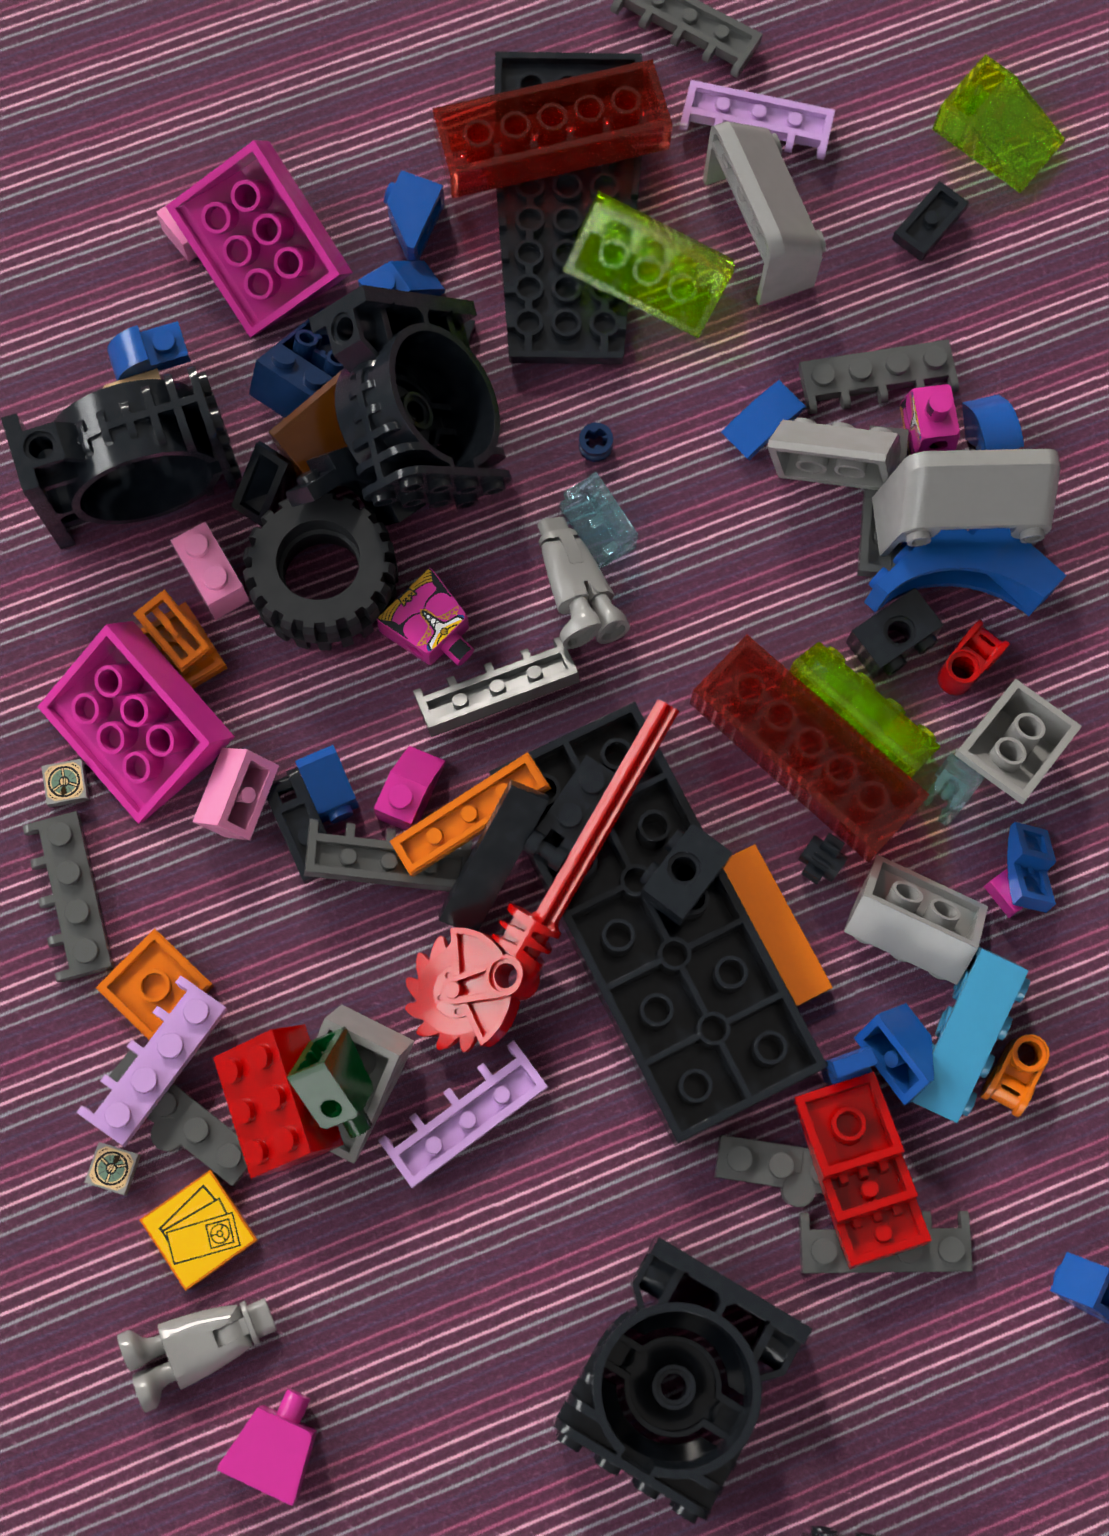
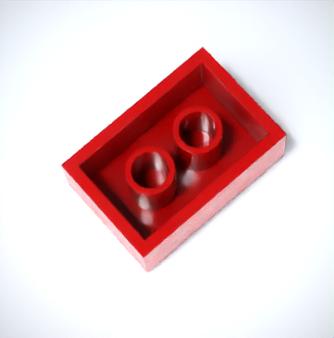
[213,1024,344,1179]

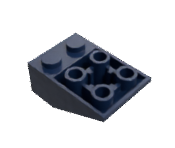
[249,308,344,418]

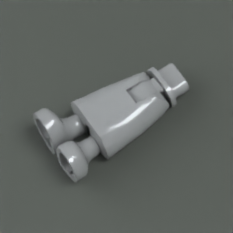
[537,517,630,649]
[117,1298,277,1413]

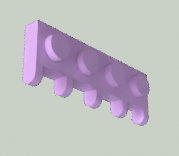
[679,80,835,160]
[76,976,227,1147]
[378,1040,548,1189]

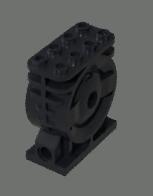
[309,285,512,509]
[1,366,242,549]
[552,1237,812,1524]

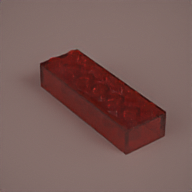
[432,59,673,199]
[689,634,930,863]

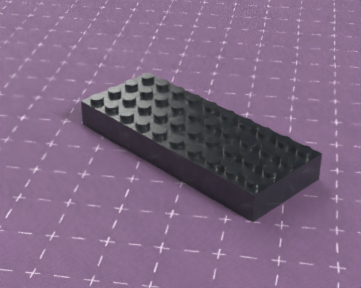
[489,701,828,1146]

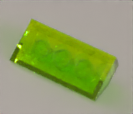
[563,191,734,338]
[783,642,941,790]

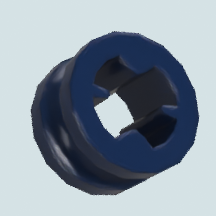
[579,423,613,462]

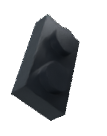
[892,181,969,262]

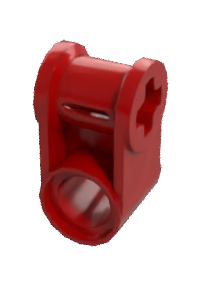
[937,619,1011,696]

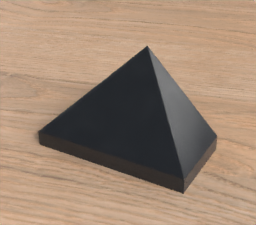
[231,441,298,527]

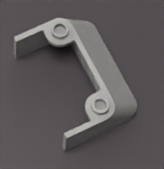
[703,121,826,306]
[872,449,1060,556]

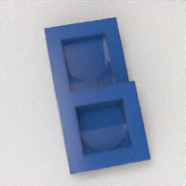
[721,380,806,460]
[1007,822,1056,913]
[821,1046,878,1085]

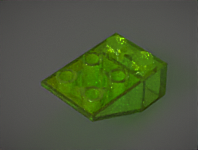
[932,54,1066,193]

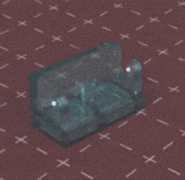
[559,472,638,569]
[923,753,985,827]

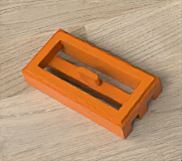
[133,589,215,675]

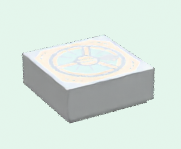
[41,759,90,808]
[84,1142,141,1196]

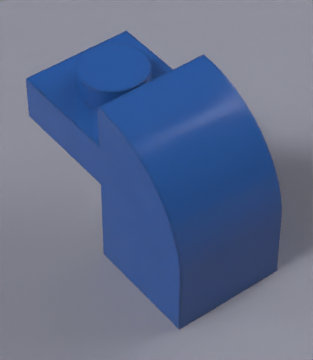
[107,321,191,381]
[962,394,1024,450]

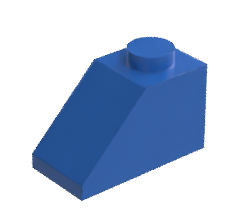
[384,170,445,261]
[358,260,445,296]
[295,745,359,823]
[854,1003,934,1106]
[1050,1252,1109,1324]

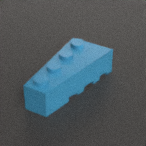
[911,946,1030,1123]

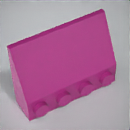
[165,140,353,338]
[37,621,235,824]

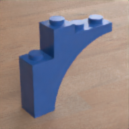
[864,528,1067,617]

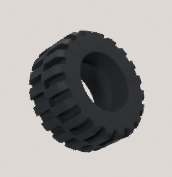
[243,492,398,651]

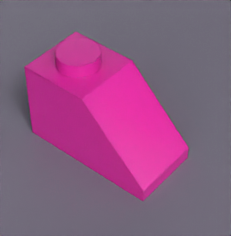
[374,746,446,831]

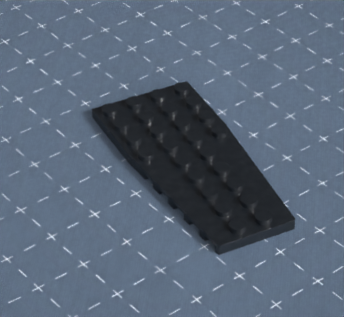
[493,52,642,365]

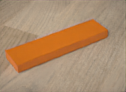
[390,752,551,877]
[724,844,833,1007]

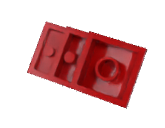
[794,1072,932,1270]

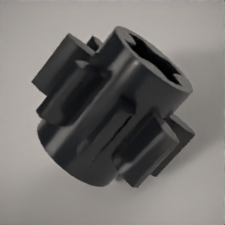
[798,832,849,885]

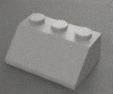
[767,418,901,490]
[844,855,988,985]

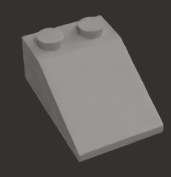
[955,678,1082,805]
[317,1005,415,1164]

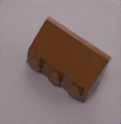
[269,370,348,492]

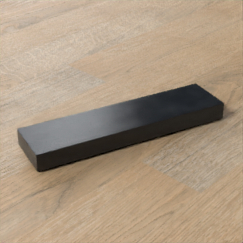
[438,779,549,931]

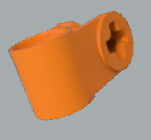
[980,1034,1050,1118]

